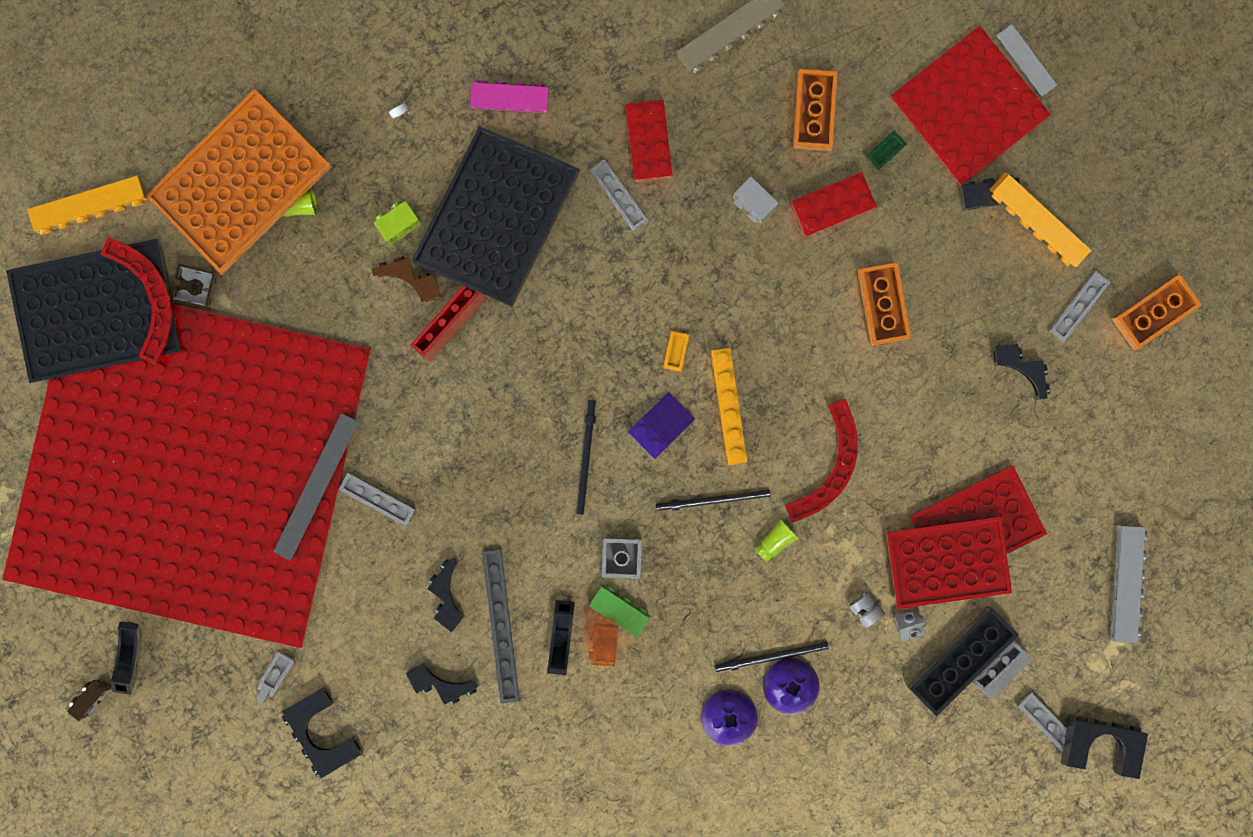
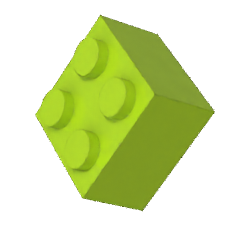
[373,201,422,246]

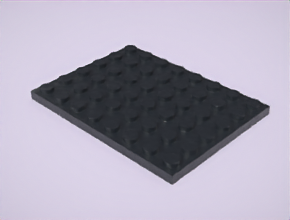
[411,126,581,308]
[6,239,182,384]

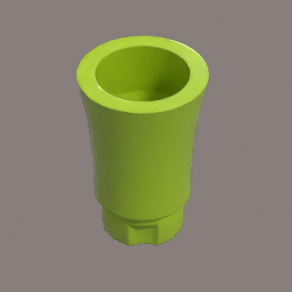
[283,189,318,217]
[755,519,799,562]

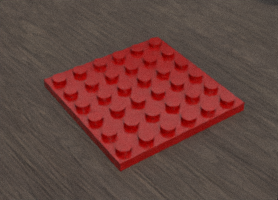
[890,26,1051,186]

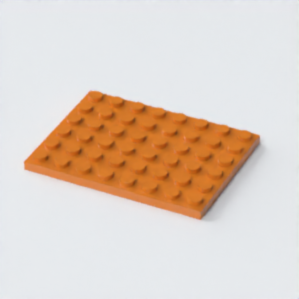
[146,89,332,275]

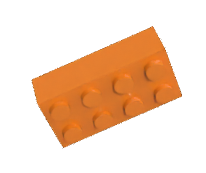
[792,69,838,151]
[857,262,911,346]
[1112,274,1202,350]

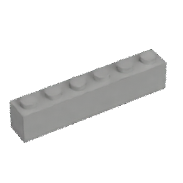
[1110,526,1148,643]

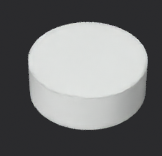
[389,103,409,119]

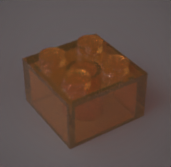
[588,623,618,667]

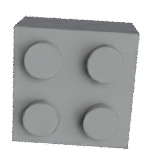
[733,176,778,224]
[602,538,642,579]

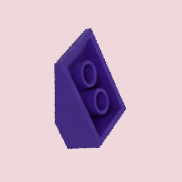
[628,392,695,459]

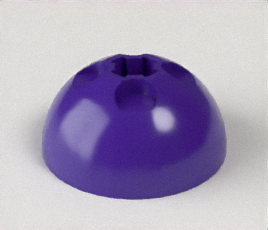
[763,658,820,715]
[701,689,758,747]

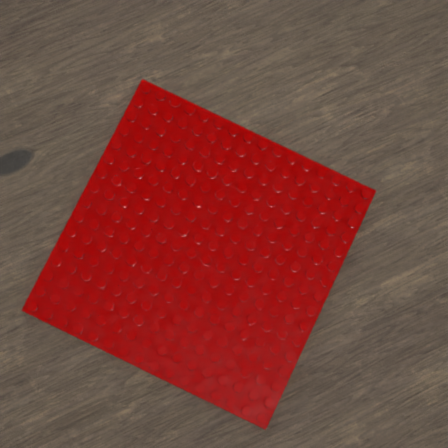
[2,304,372,648]

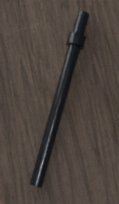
[576,400,596,515]
[656,490,771,511]
[715,642,829,672]

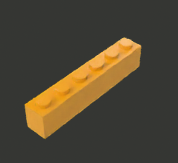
[989,172,1091,268]
[27,176,148,235]
[711,348,747,465]

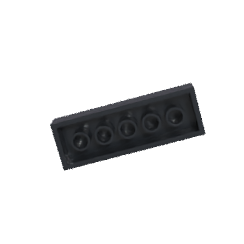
[907,606,1019,717]

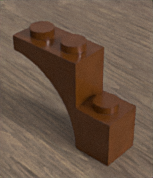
[371,256,441,304]

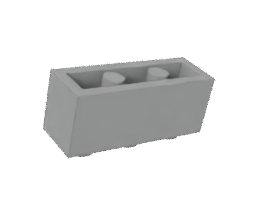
[973,641,1032,700]

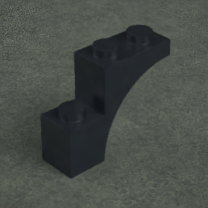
[992,344,1050,400]
[427,558,465,633]
[547,600,575,676]
[111,621,142,695]
[406,663,479,706]

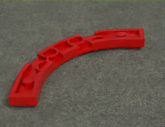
[100,237,172,365]
[784,399,858,523]

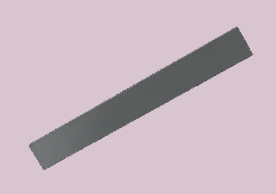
[274,413,359,561]
[482,548,520,703]

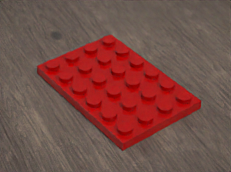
[909,465,1047,554]
[886,516,1012,609]

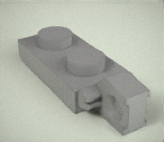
[256,651,295,703]

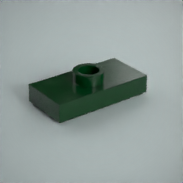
[866,131,907,171]

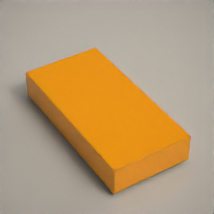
[663,330,690,372]

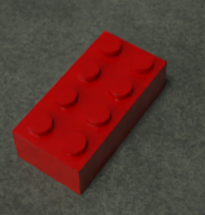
[626,100,673,183]
[790,172,877,239]

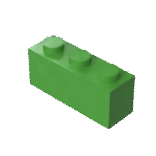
[589,585,650,637]

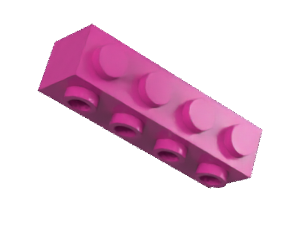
[470,80,549,113]

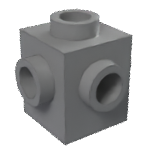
[894,609,926,642]

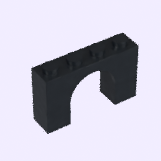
[282,686,363,778]
[1061,716,1148,779]

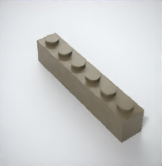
[676,0,784,74]

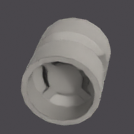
[849,592,885,628]

